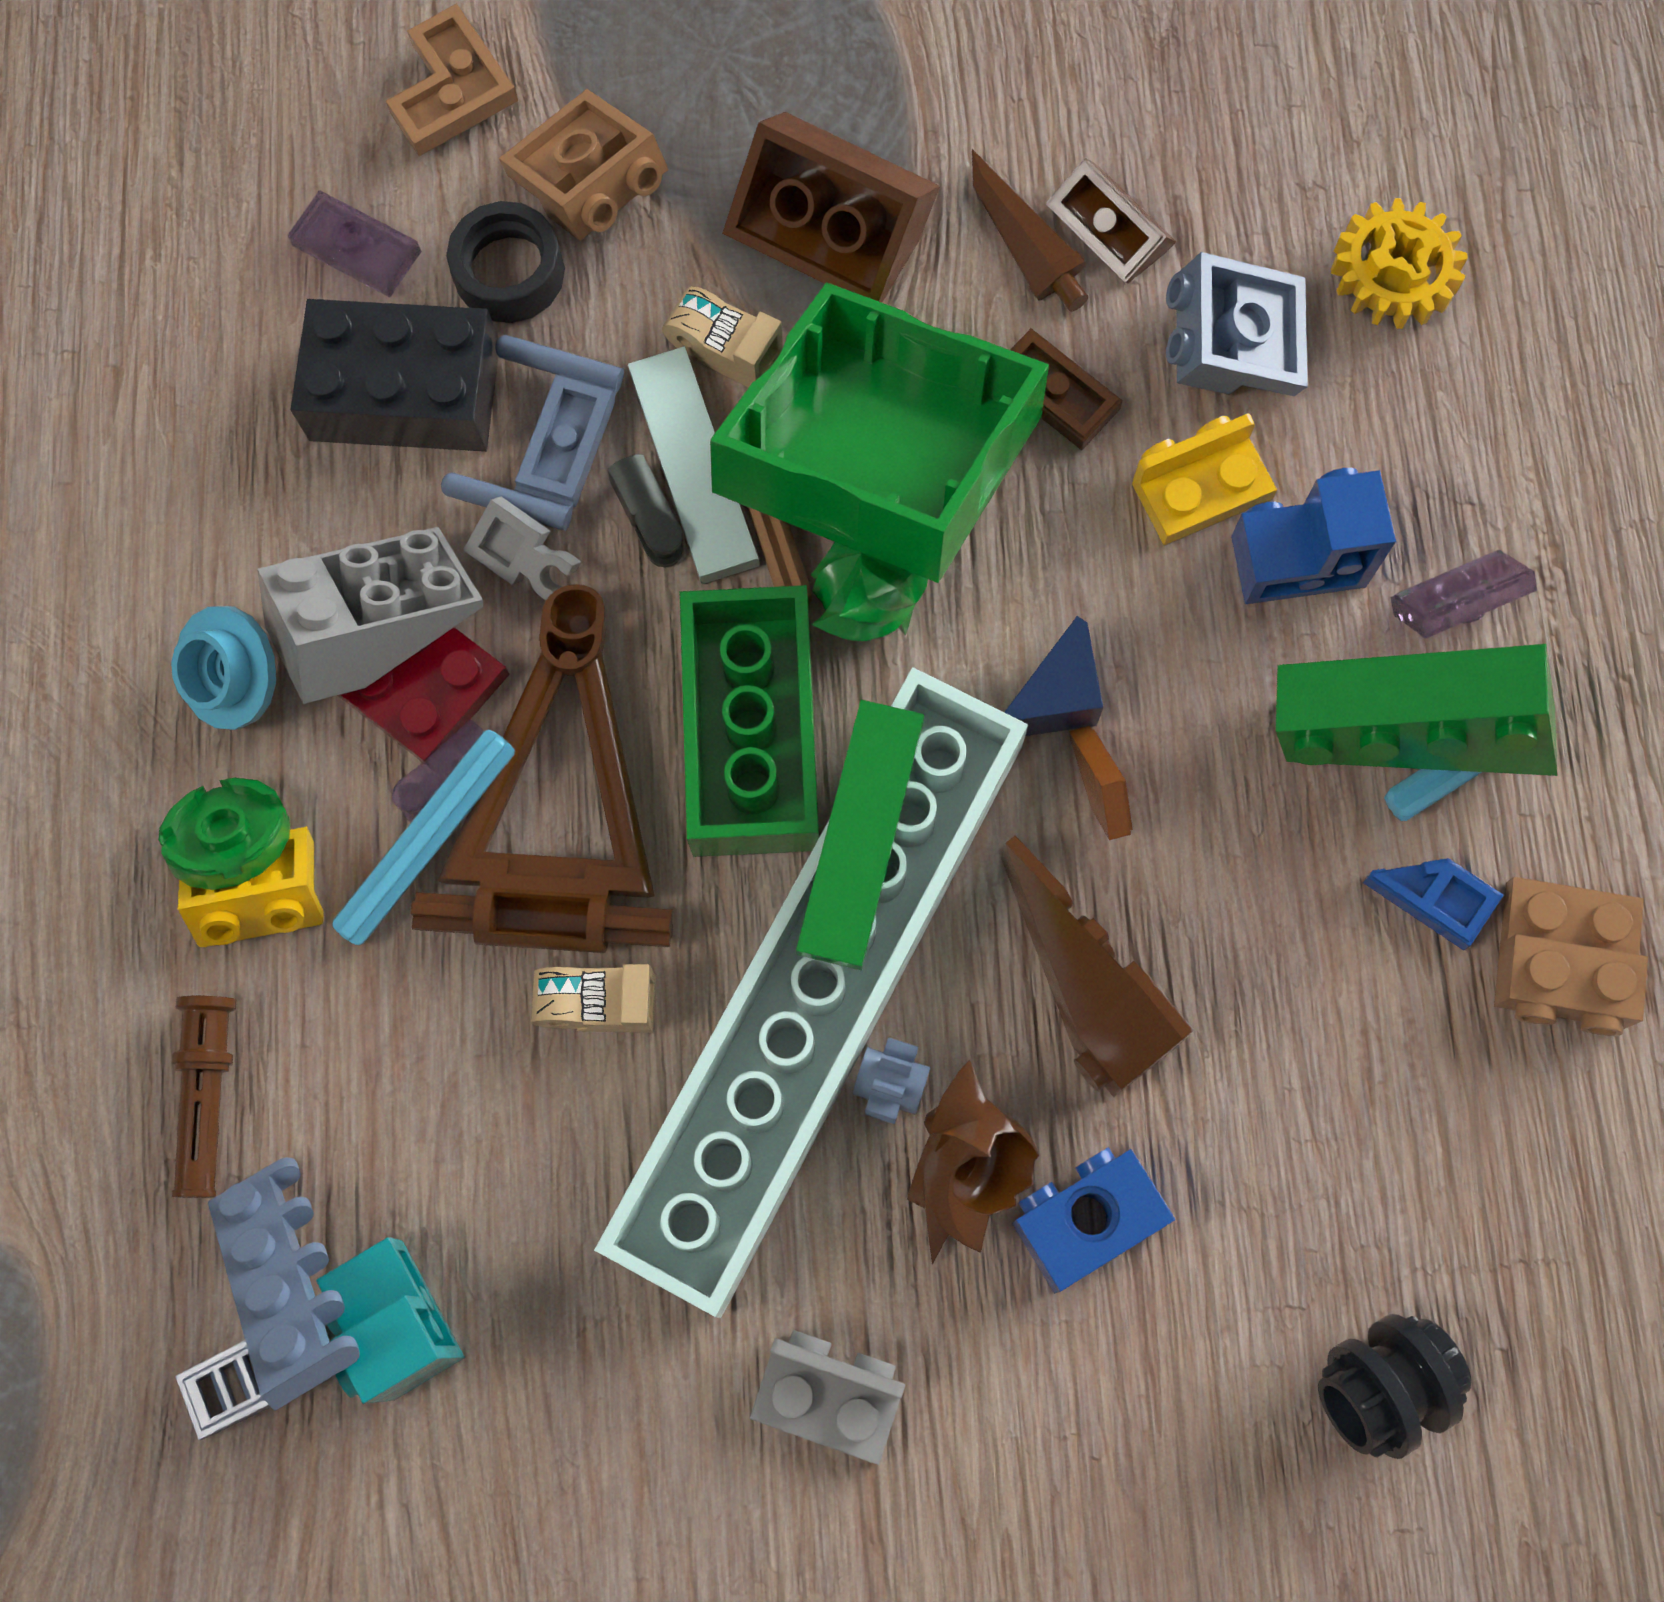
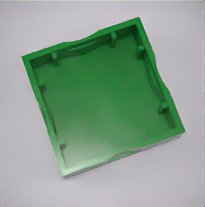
[710,282,1049,583]

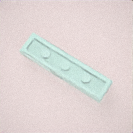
[628,346,759,585]

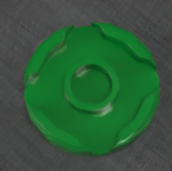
[158,777,290,890]

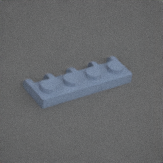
[208,1157,360,1411]

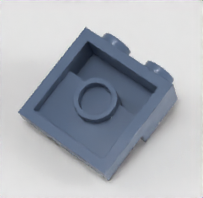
[1166,252,1308,396]

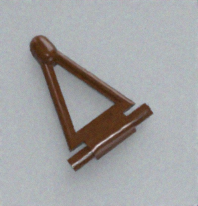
[410,584,673,953]

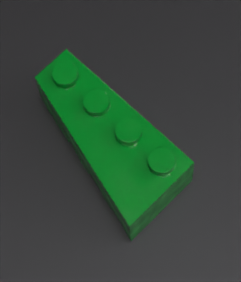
[1276,644,1558,776]

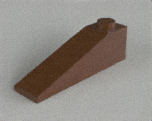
[1001,836,1194,1097]

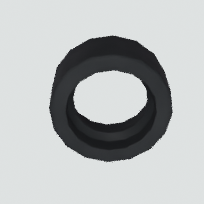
[446,201,565,323]

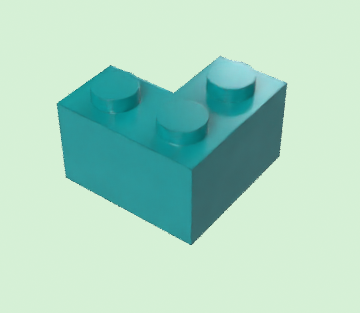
[316,1237,465,1404]

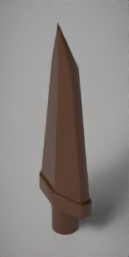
[972,149,1088,312]

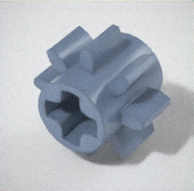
[853,1037,931,1124]

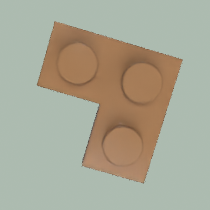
[386,3,518,156]

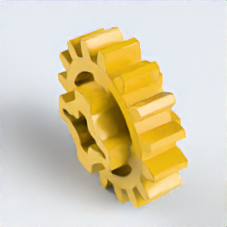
[1331,198,1468,329]

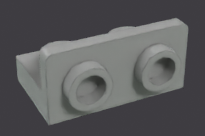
[749,1330,906,1465]

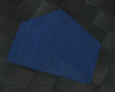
[1004,616,1104,736]

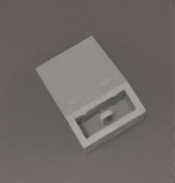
[257,527,483,704]

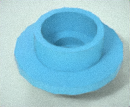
[171,606,276,730]

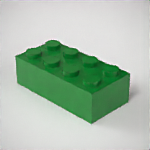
[680,585,819,857]

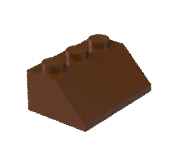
[722,112,940,303]

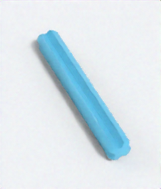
[332,729,515,945]

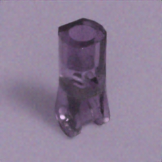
[392,719,484,823]

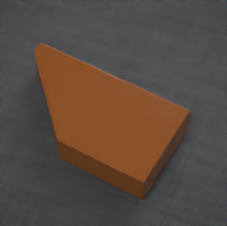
[1069,726,1133,840]

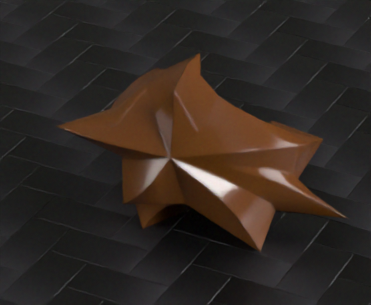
[907,1060,1039,1265]

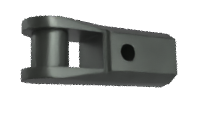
[608,454,683,568]

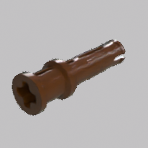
[172,995,237,1198]

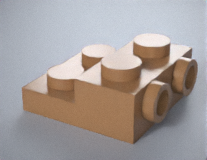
[499,89,669,241]
[1494,877,1648,1036]

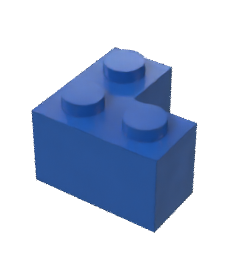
[1231,468,1396,605]

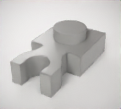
[463,496,582,600]

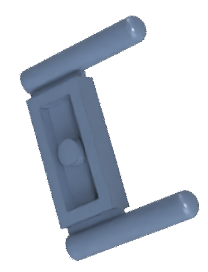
[441,335,624,531]

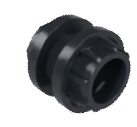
[1318,1314,1472,1459]

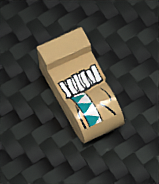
[662,286,783,388]
[531,964,656,1033]

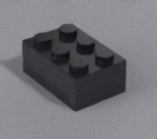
[290,299,498,452]

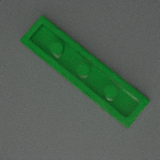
[796,699,925,971]

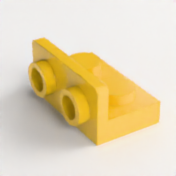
[1132,413,1277,546]
[177,826,324,947]

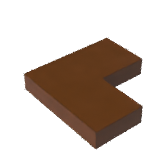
[1010,328,1123,450]

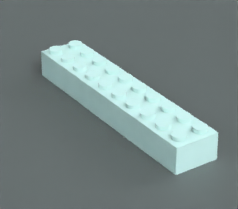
[594,667,1028,1318]

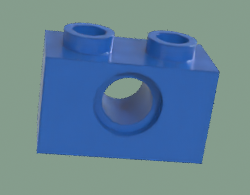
[1012,1147,1176,1294]

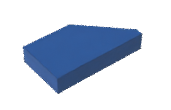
[1363,858,1504,951]

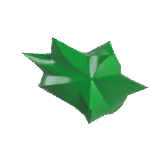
[810,542,928,642]

